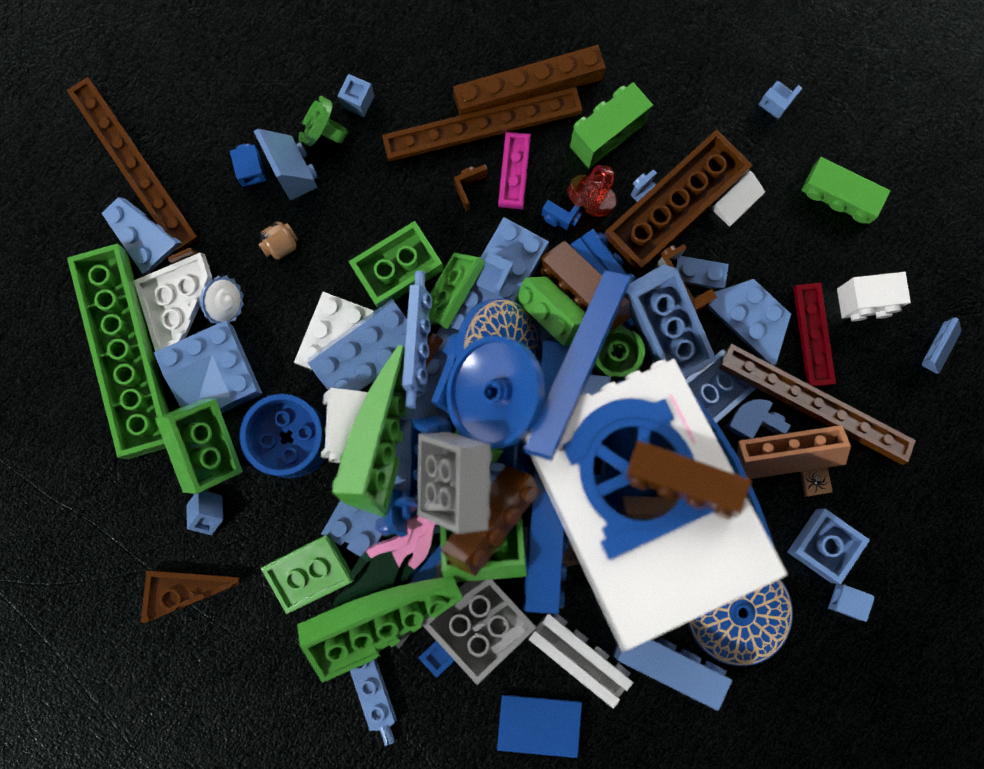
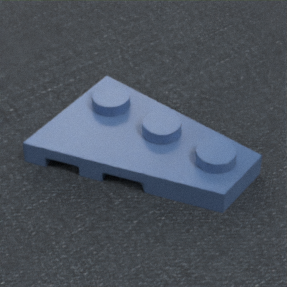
[102,197,182,274]

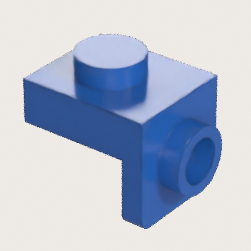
[542,200,583,231]

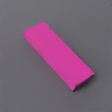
[498,132,531,209]

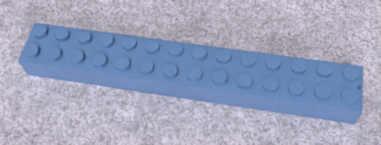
[321,217,549,560]

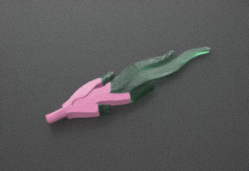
[331,515,436,610]

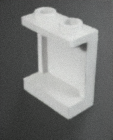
[321,388,368,463]

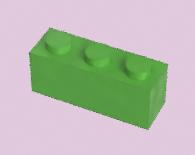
[801,157,890,224]
[515,277,586,346]

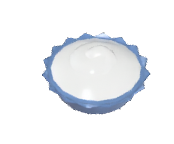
[200,276,244,324]

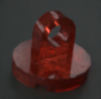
[567,165,617,216]

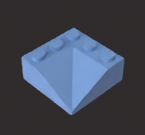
[154,320,263,413]

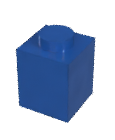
[230,144,267,187]

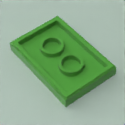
[429,253,485,329]
[261,533,355,614]

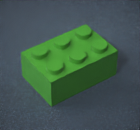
[570,82,653,169]
[349,221,443,308]
[155,398,243,494]
[440,516,527,582]

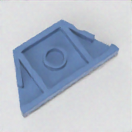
[707,279,791,366]

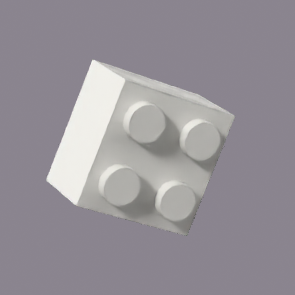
[837,272,911,321]

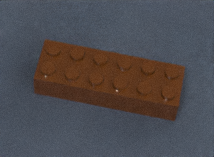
[604,129,753,275]

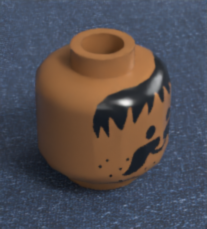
[259,221,298,260]

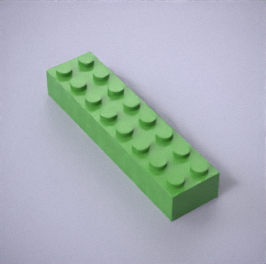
[67,243,170,459]

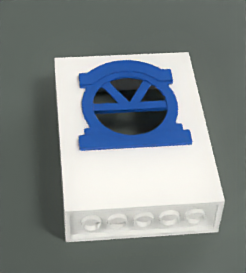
[522,359,787,653]

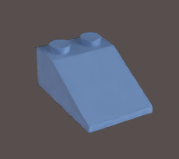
[254,129,318,200]
[685,349,756,423]

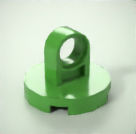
[299,96,348,147]

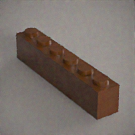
[453,45,606,116]

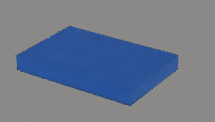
[497,694,582,758]

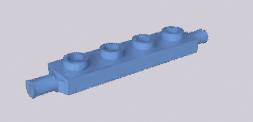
[402,271,432,409]
[350,659,397,746]

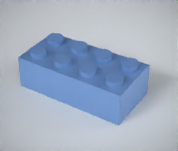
[624,264,716,378]
[308,299,407,391]
[612,636,732,711]

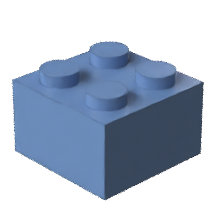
[788,509,870,584]

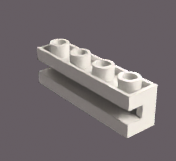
[528,613,633,709]

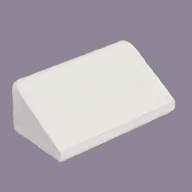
[712,171,765,227]

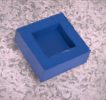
[418,640,455,678]

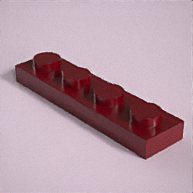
[793,283,836,387]

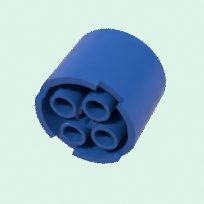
[240,394,326,478]

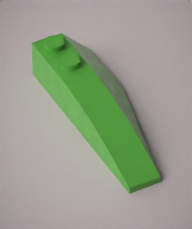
[332,345,407,517]
[297,576,463,682]

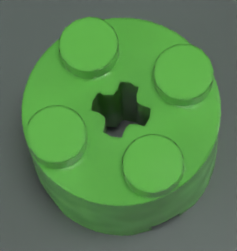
[592,326,645,384]

